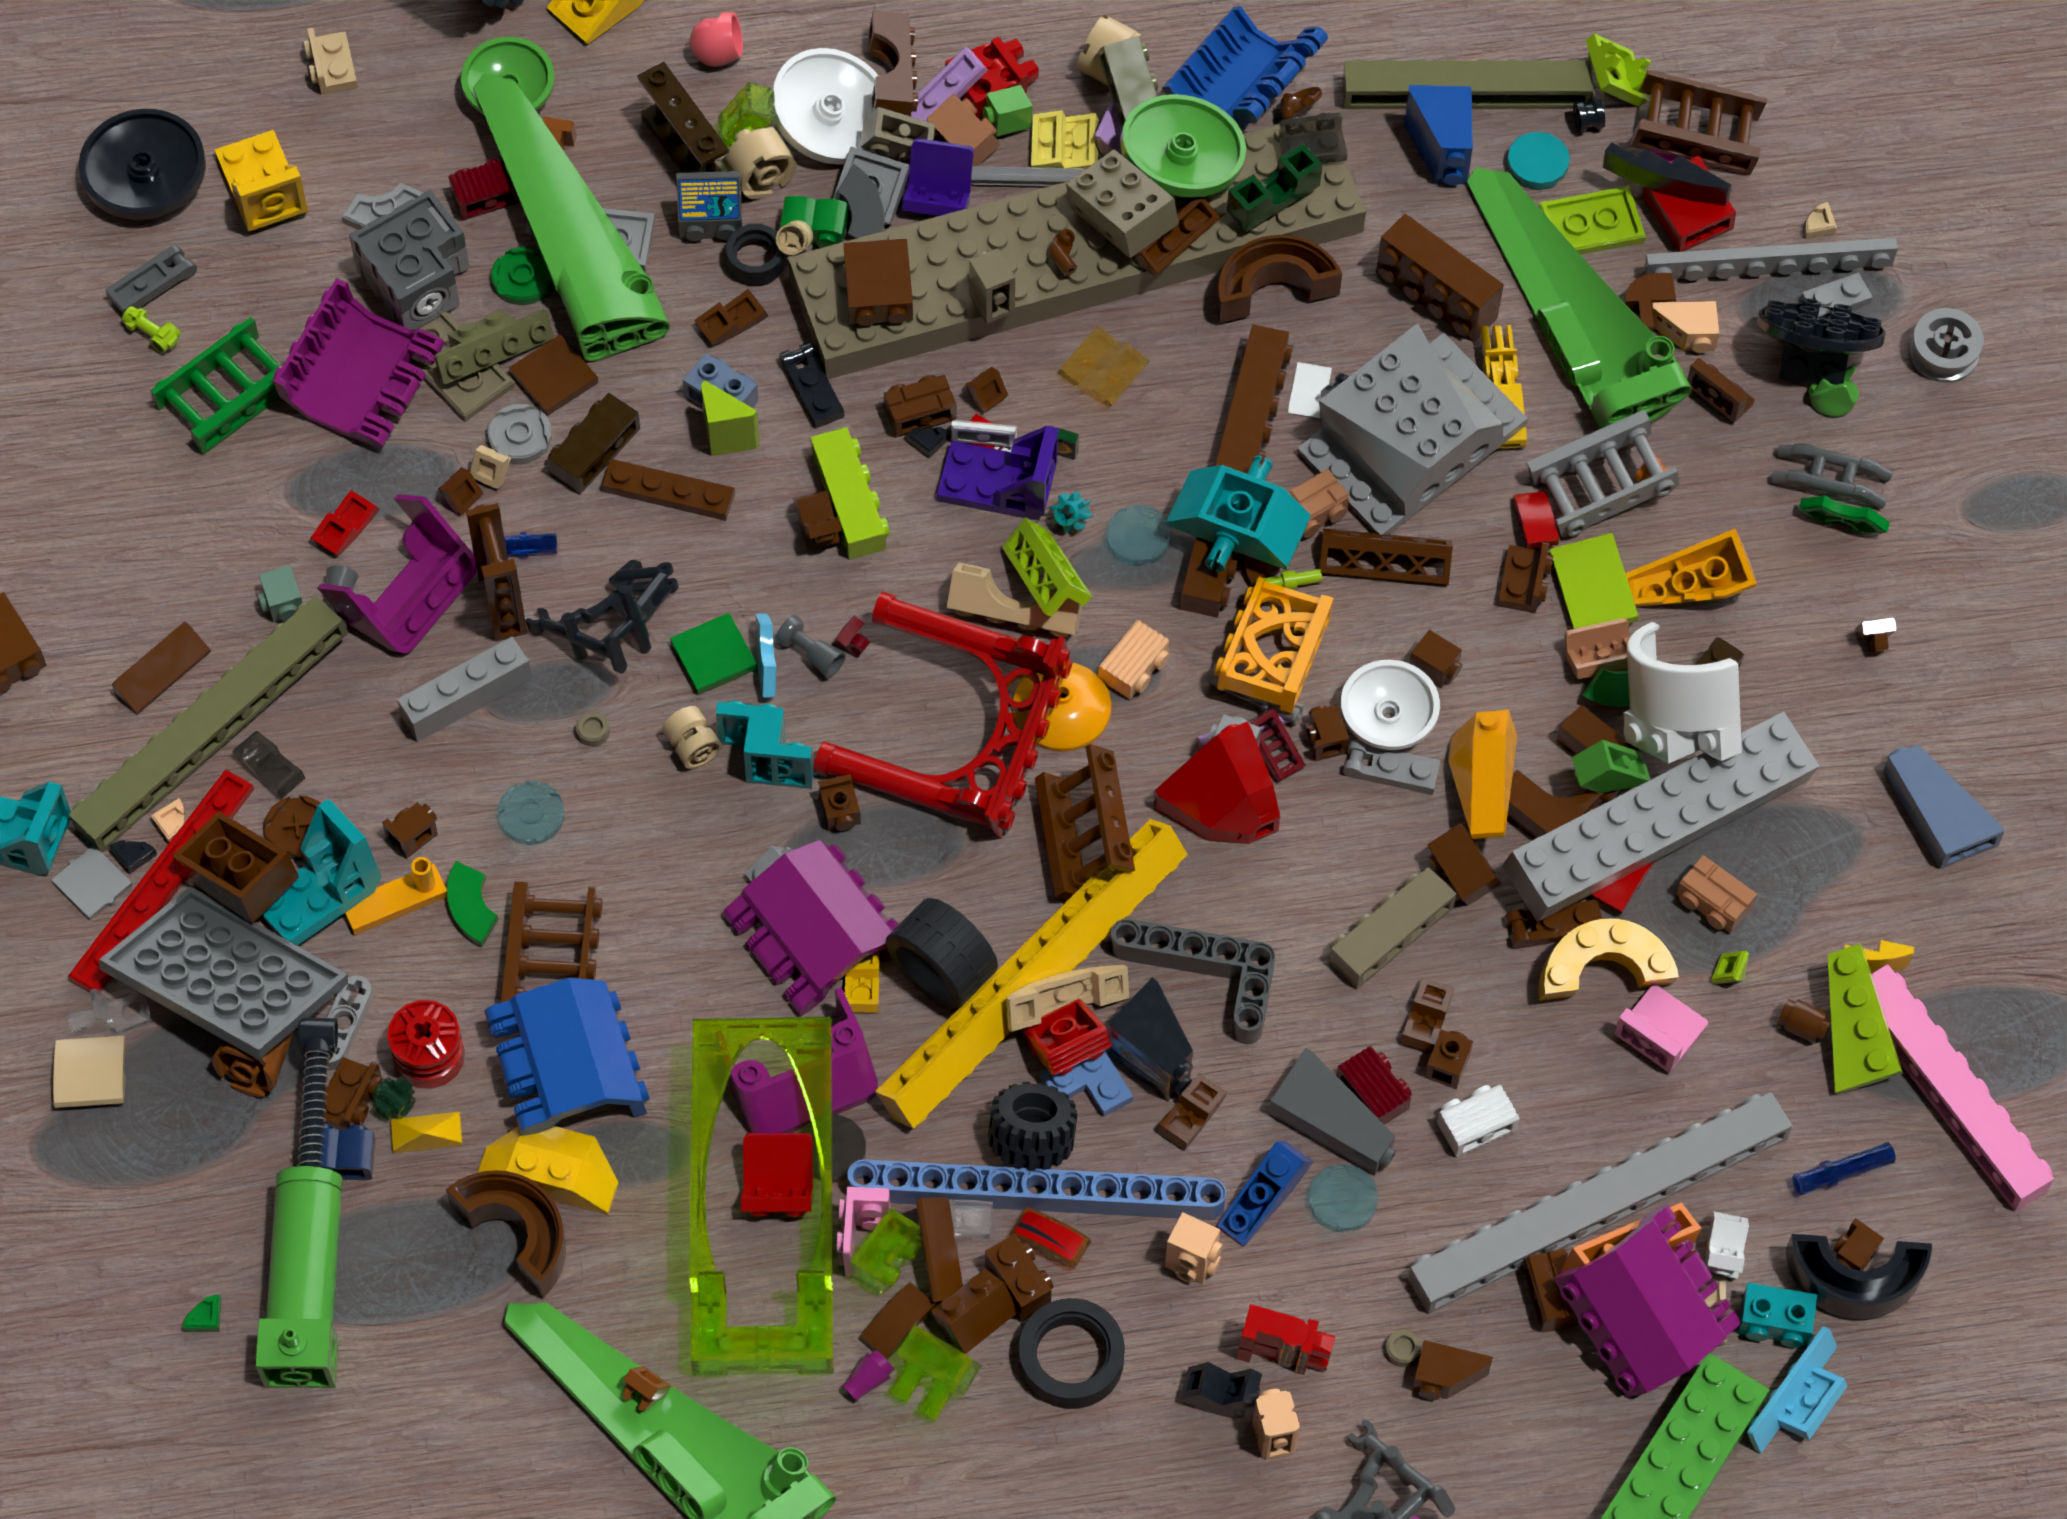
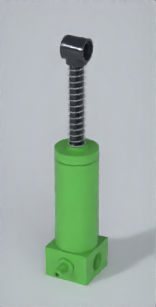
[256,1018,343,1388]

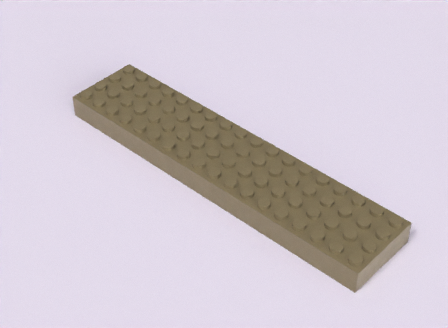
[788,112,1366,379]

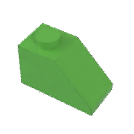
[1572,740,1651,793]

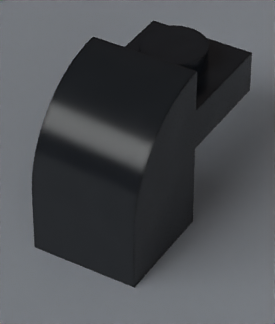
[1180,1362,1262,1418]

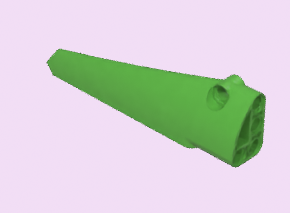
[473,74,670,361]

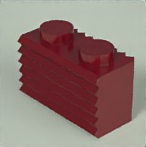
[448,159,520,220]
[1336,1046,1412,1125]

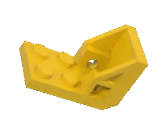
[214,130,308,231]

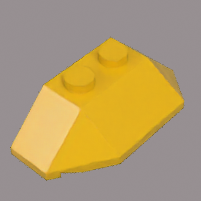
[477,1126,619,1215]

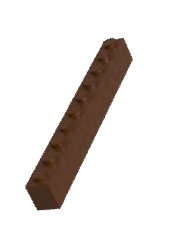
[1180,324,1294,618]

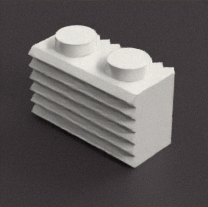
[1437,1085,1520,1157]

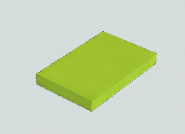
[1538,186,1646,255]
[1550,532,1639,629]

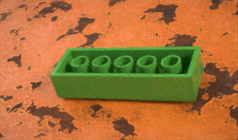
[1601,1353,1770,1519]

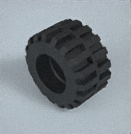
[988,1082,1078,1171]

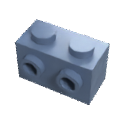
[683,353,758,408]

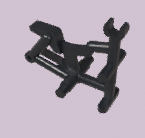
[525,560,679,674]

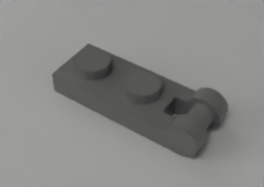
[105,245,197,314]

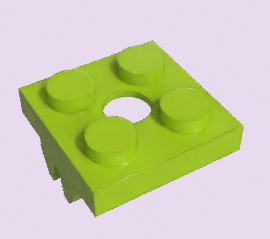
[1585,33,1653,107]

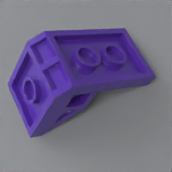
[937,426,1059,520]

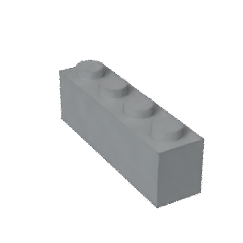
[397,637,532,742]

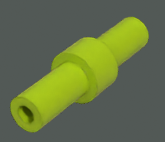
[1256,569,1322,590]

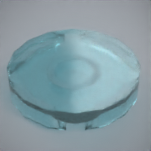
[1107,505,1171,566]
[497,780,565,845]
[1309,1164,1378,1232]

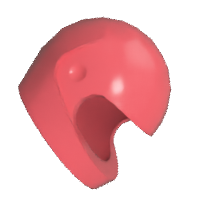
[689,12,743,67]

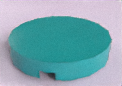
[1507,132,1570,189]

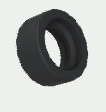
[726,224,785,286]

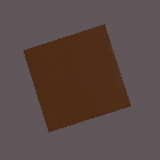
[509,334,599,416]

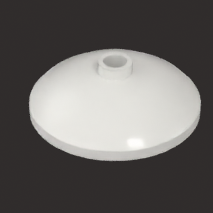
[1340,660,1440,750]

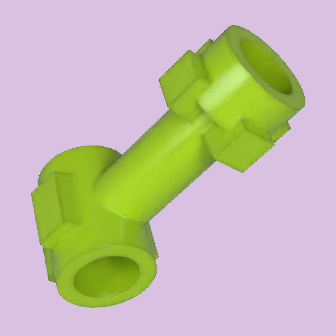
[122,306,181,353]

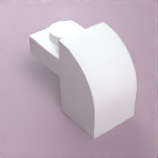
[1704,1211,1749,1279]

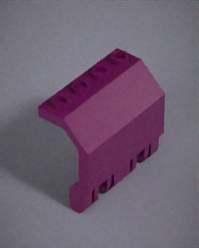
[273,278,445,449]
[722,840,899,1015]
[1553,1203,1741,1397]

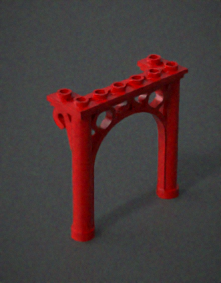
[813,591,1073,839]

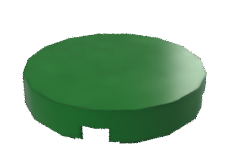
[491,246,553,306]

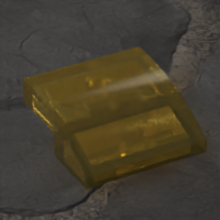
[1057,325,1150,407]

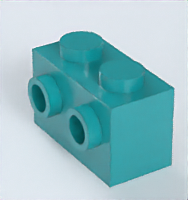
[1738,1282,1817,1347]

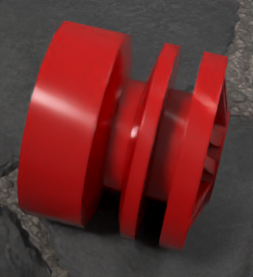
[387,1000,465,1089]

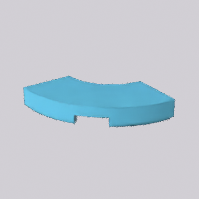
[755,613,776,697]

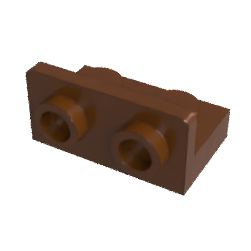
[1687,358,1755,423]
[1497,542,1553,613]
[323,1057,384,1130]

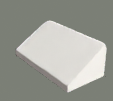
[951,420,1017,447]

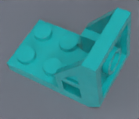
[0,782,71,875]
[261,798,382,946]

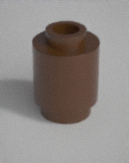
[1778,999,1831,1043]

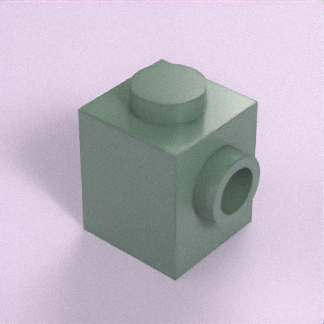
[258,565,303,622]

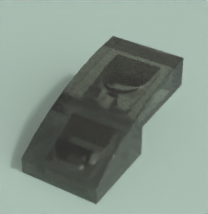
[232,730,305,799]

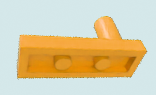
[345,857,447,935]

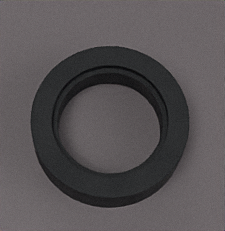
[1019,1298,1125,1409]

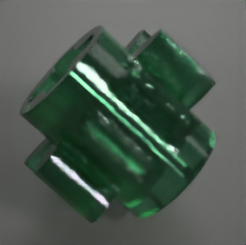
[373,1076,416,1120]

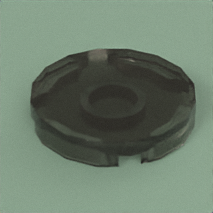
[802,1114,866,1182]

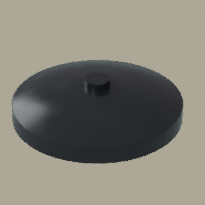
[79,109,206,220]

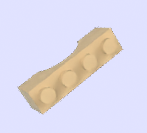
[946,563,1082,637]

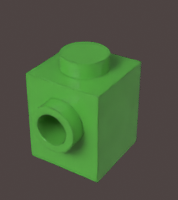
[982,85,1033,137]

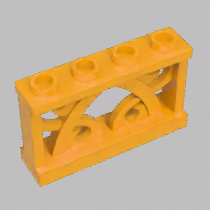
[1214,577,1334,713]

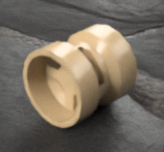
[776,220,813,255]

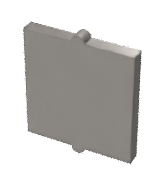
[51,845,133,920]

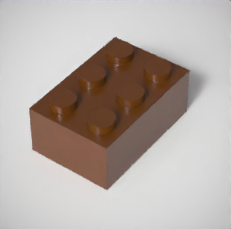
[172,811,299,923]

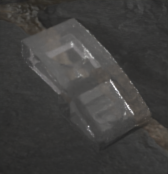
[918,1199,993,1239]

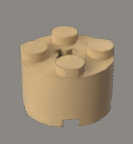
[1076,14,1142,86]
[722,127,797,199]

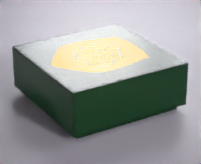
[1050,426,1079,460]

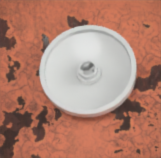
[770,48,878,164]

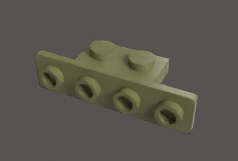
[434,310,554,384]

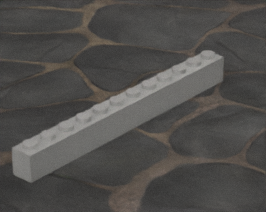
[1408,1092,1793,1314]

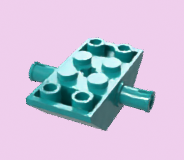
[1166,455,1311,572]

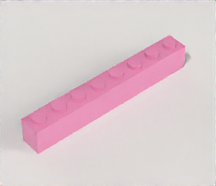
[1872,964,2054,1212]

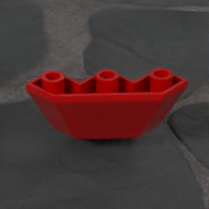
[1154,721,1281,844]

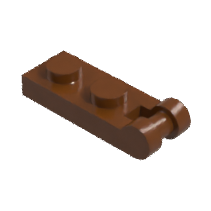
[1505,899,1602,948]

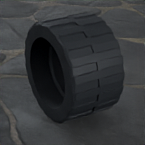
[886,898,998,1010]

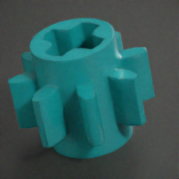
[1051,491,1093,532]

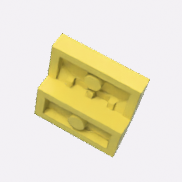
[1031,110,1099,169]

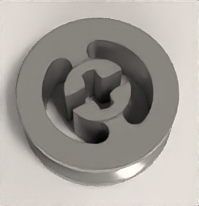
[1909,308,1984,383]

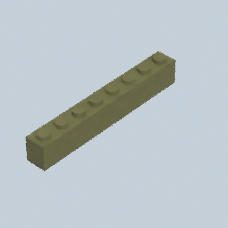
[1343,59,1593,109]

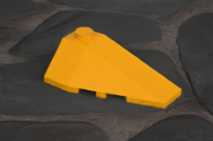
[1625,528,1757,607]
[1448,710,1518,839]

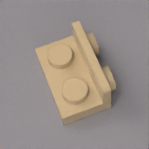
[304,28,358,95]

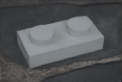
[1801,272,1873,317]

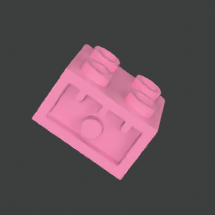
[1614,984,1708,1073]
[837,1187,891,1277]

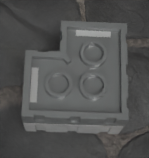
[349,189,470,330]

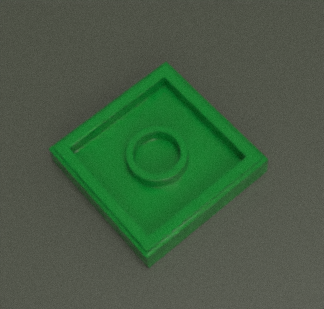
[670,613,757,695]

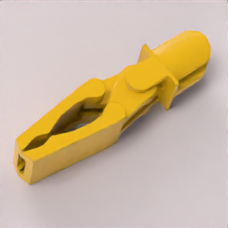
[1480,325,1527,449]

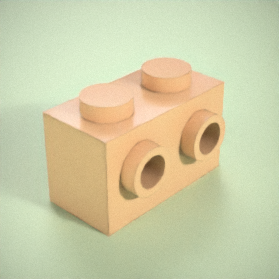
[1165,1212,1223,1285]

